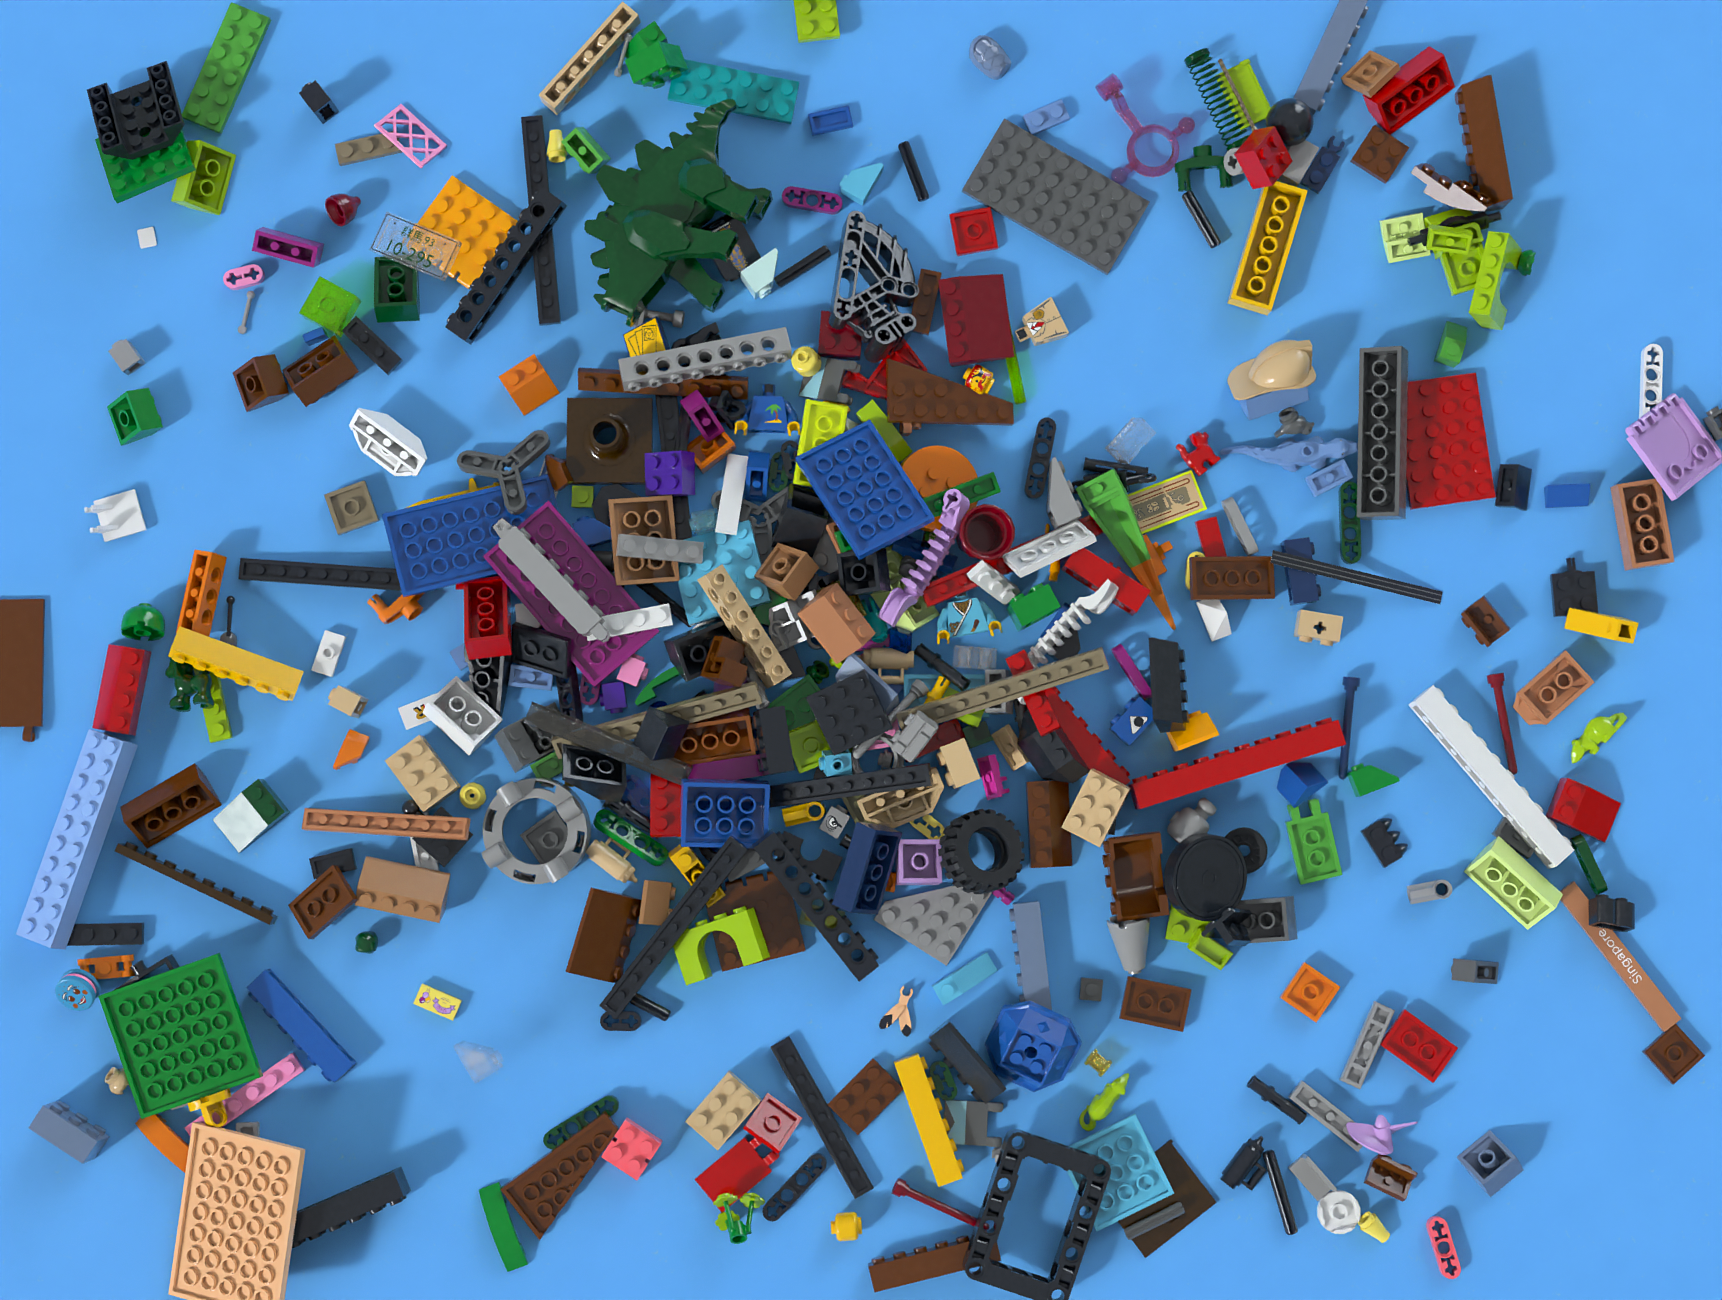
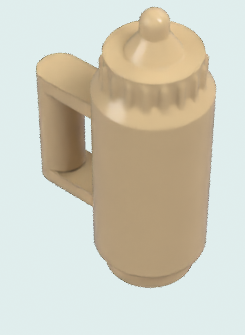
[857,648,914,685]
[585,837,638,883]

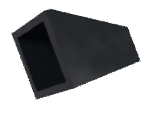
[771,483,829,558]

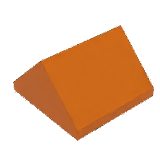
[687,432,736,474]

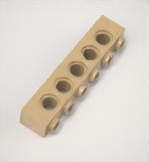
[539,1,641,115]
[697,565,792,689]

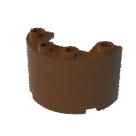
[1102,831,1169,922]

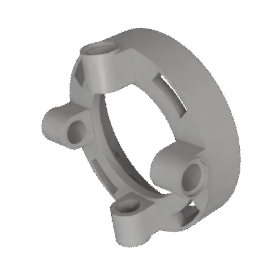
[482,777,591,884]

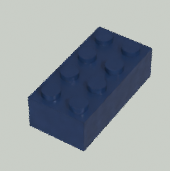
[832,822,902,915]

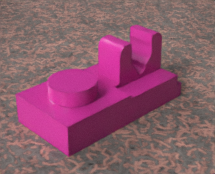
[977,754,1010,800]

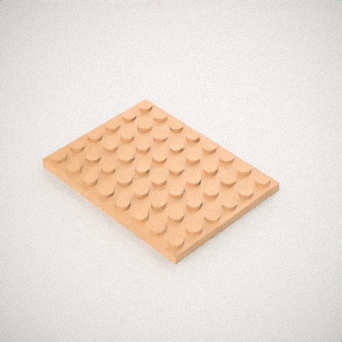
[168,1122,306,1300]

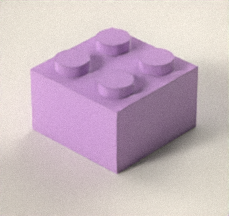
[895,839,942,885]

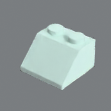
[741,248,778,300]

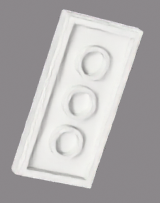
[1002,520,1097,578]

